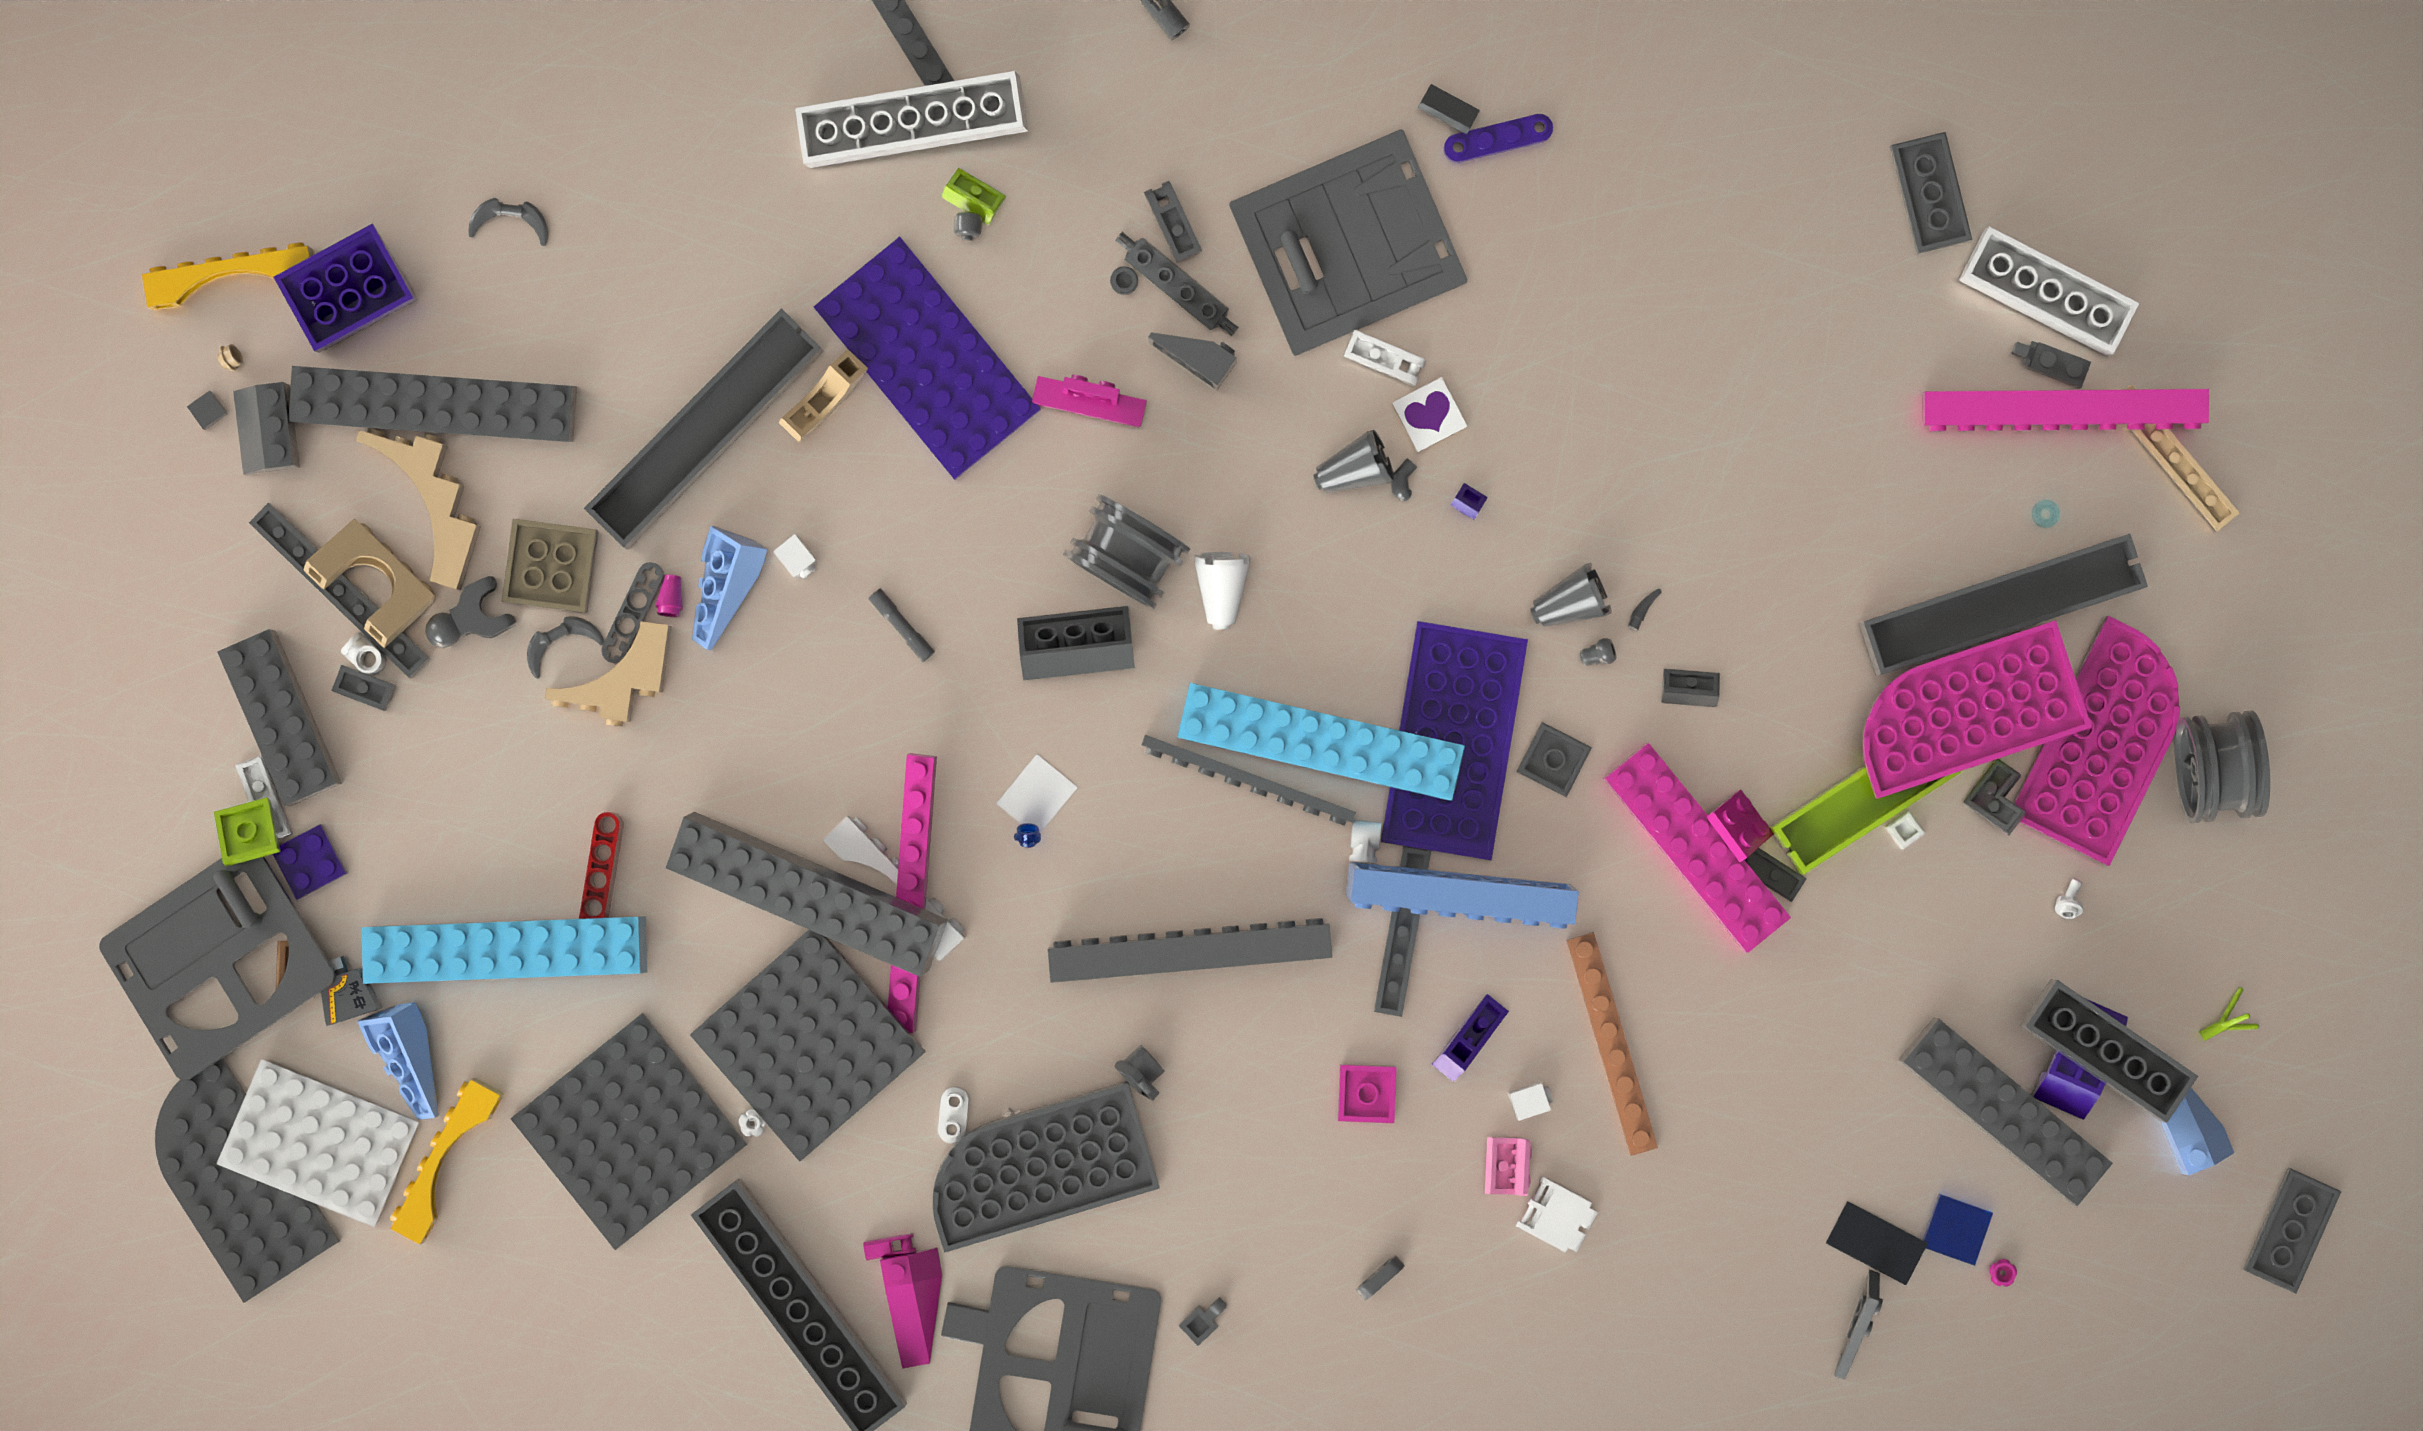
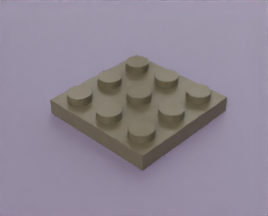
[501,519,597,613]

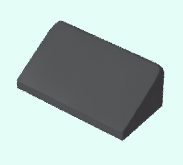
[1661,669,1720,707]
[941,1302,989,1345]

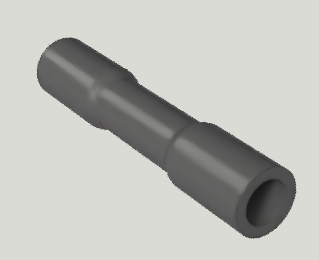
[868,588,935,662]

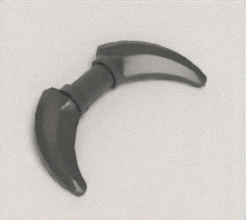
[468,198,548,246]
[527,616,604,679]

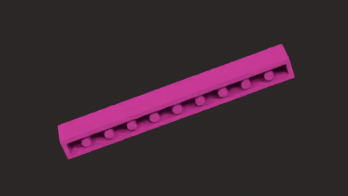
[1923,389,2209,431]

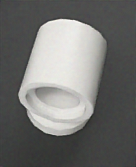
[341,632,387,675]
[1349,820,1381,863]

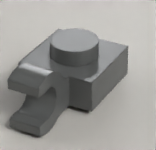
[1179,1297,1227,1346]

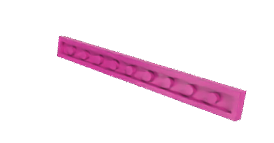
[888,753,937,1033]

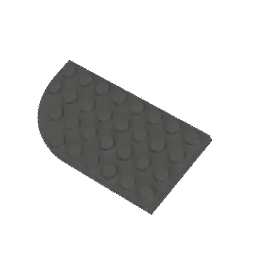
[155,1058,340,1303]
[933,1081,1160,1253]

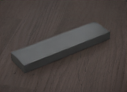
[1744,848,1807,902]

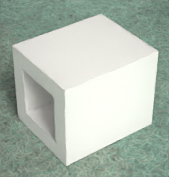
[773,534,818,579]
[1508,1082,1553,1121]

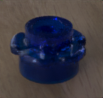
[1014,823,1041,848]

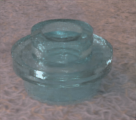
[2032,500,2060,528]

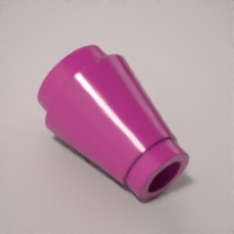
[655,575,683,617]

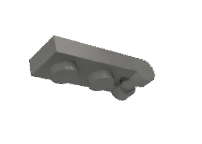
[1144,181,1202,263]

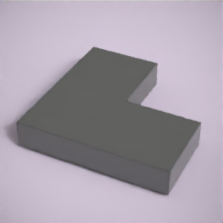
[1964,759,2026,835]

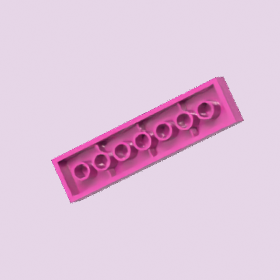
[1603,743,1791,953]

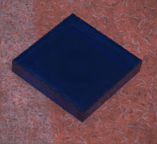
[1923,1194,1993,1266]

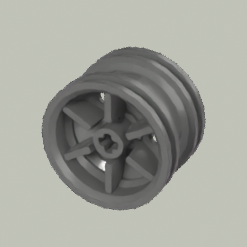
[1063,494,1190,609]
[2174,710,2270,823]

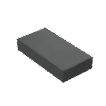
[1418,84,1480,134]

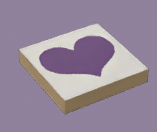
[1392,377,1468,453]

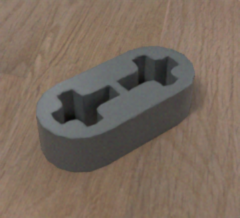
[1356,1255,1405,1301]

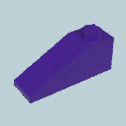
[1432,994,1509,1082]

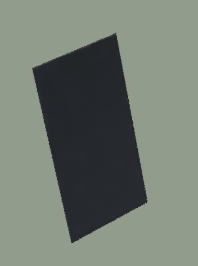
[1826,1201,1928,1285]

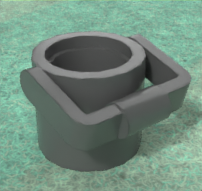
[1115,1045,1165,1101]

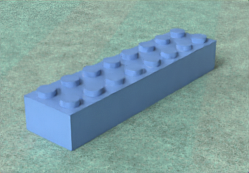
[1346,862,1579,929]

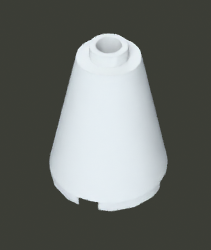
[1194,552,1250,629]

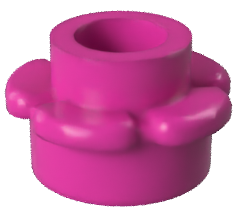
[1989,1259,2017,1287]

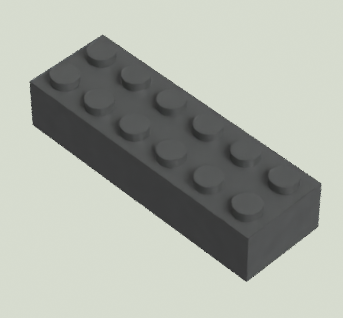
[217,629,342,806]
[2020,979,2199,1123]

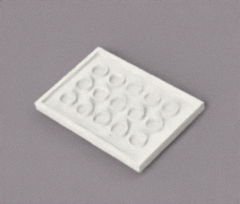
[217,1059,419,1227]

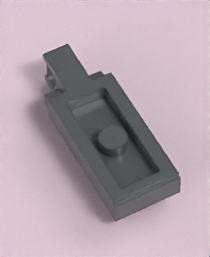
[2011,341,2091,389]

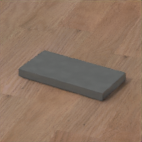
[1890,132,1972,254]
[2243,1168,2342,1294]

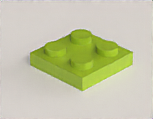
[214,797,280,867]

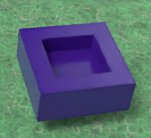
[1451,483,1488,520]

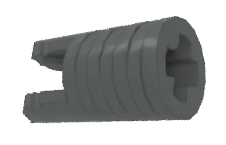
[1141,0,1190,40]

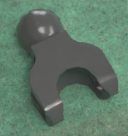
[425,576,517,648]

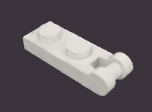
[1343,330,1426,386]

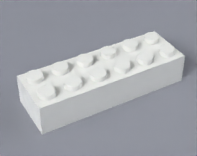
[1959,226,2139,357]

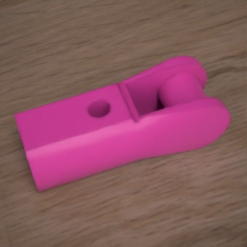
[863,1233,916,1261]

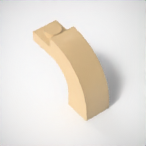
[779,349,868,442]

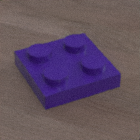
[273,824,348,900]

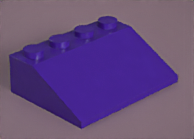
[273,223,418,353]

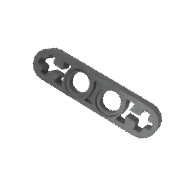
[601,562,664,664]

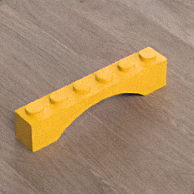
[142,242,314,310]
[390,1078,504,1245]

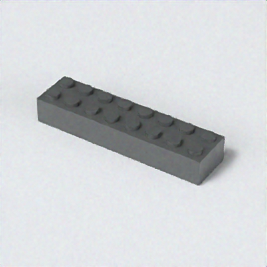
[1898,1017,2113,1206]

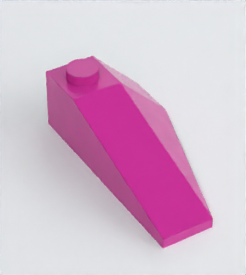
[880,1247,942,1369]

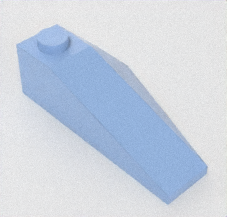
[692,526,768,650]
[357,1002,439,1120]

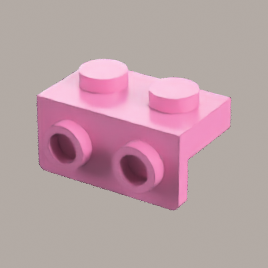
[1485,1137,1532,1196]

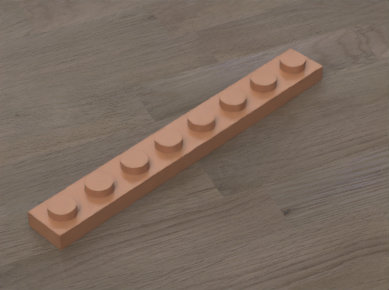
[1566,932,1658,1156]

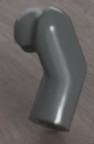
[1391,458,1417,501]

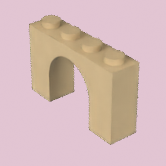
[304,518,435,648]

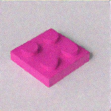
[1707,789,1774,862]
[1338,1064,1396,1123]

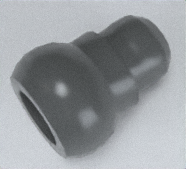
[1580,638,1617,666]

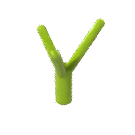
[2199,987,2259,1041]

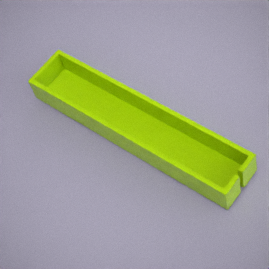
[1769,765,1966,874]

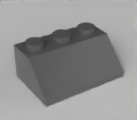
[233,382,300,475]

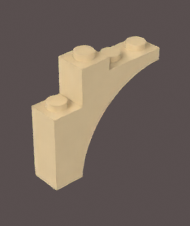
[545,621,672,727]

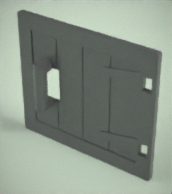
[1229,129,1467,356]

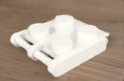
[1516,1176,1598,1253]

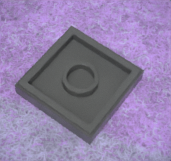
[1516,722,1592,797]

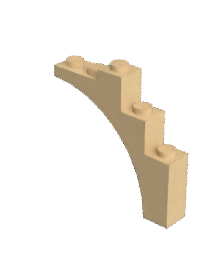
[356,428,481,591]

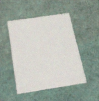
[996,754,1078,837]

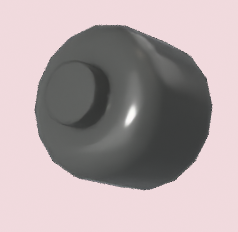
[954,212,982,241]

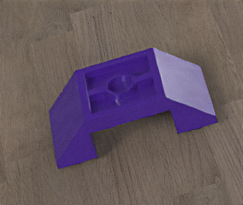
[2032,998,2128,1120]

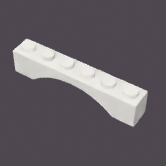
[823,816,965,962]

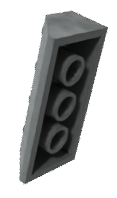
[1017,606,1135,681]

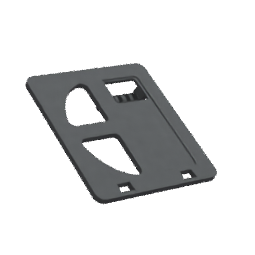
[99,856,336,1080]
[969,1266,1161,1431]

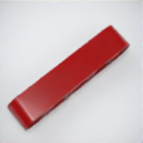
[579,812,624,919]

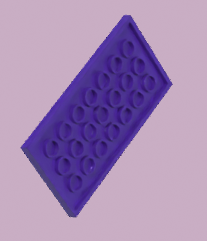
[813,236,1041,480]
[1381,621,1528,861]

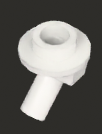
[2055,878,2083,919]

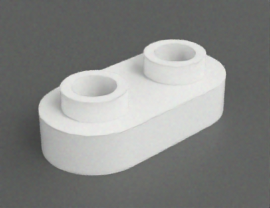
[938,1087,969,1143]

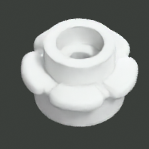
[739,1109,766,1137]

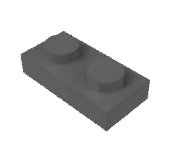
[331,665,395,711]

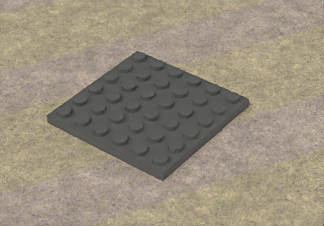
[690,930,926,1162]
[511,1013,748,1250]

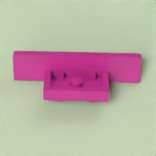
[1032,375,1147,428]

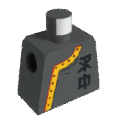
[321,956,382,1026]

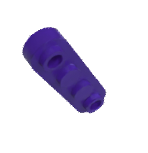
[1444,114,1553,163]

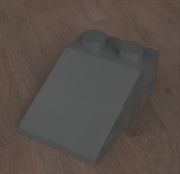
[1148,332,1237,391]

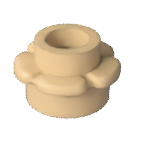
[217,344,243,371]

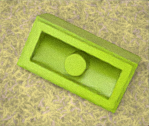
[942,167,1006,225]

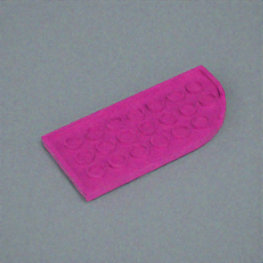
[2014,616,2180,866]
[1863,620,2092,799]

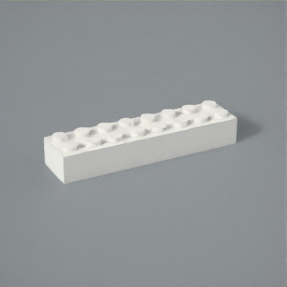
[795,71,1028,168]

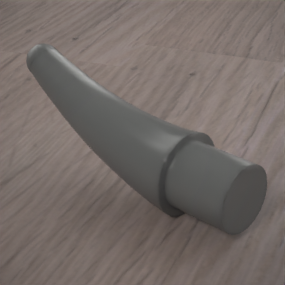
[1628,589,1662,631]

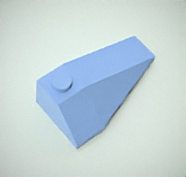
[2161,1088,2234,1176]

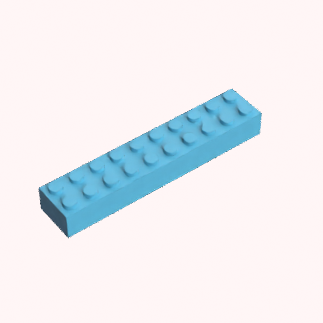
[1177,683,1465,801]
[361,916,647,984]

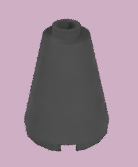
[1313,430,1395,493]
[1530,562,1612,627]

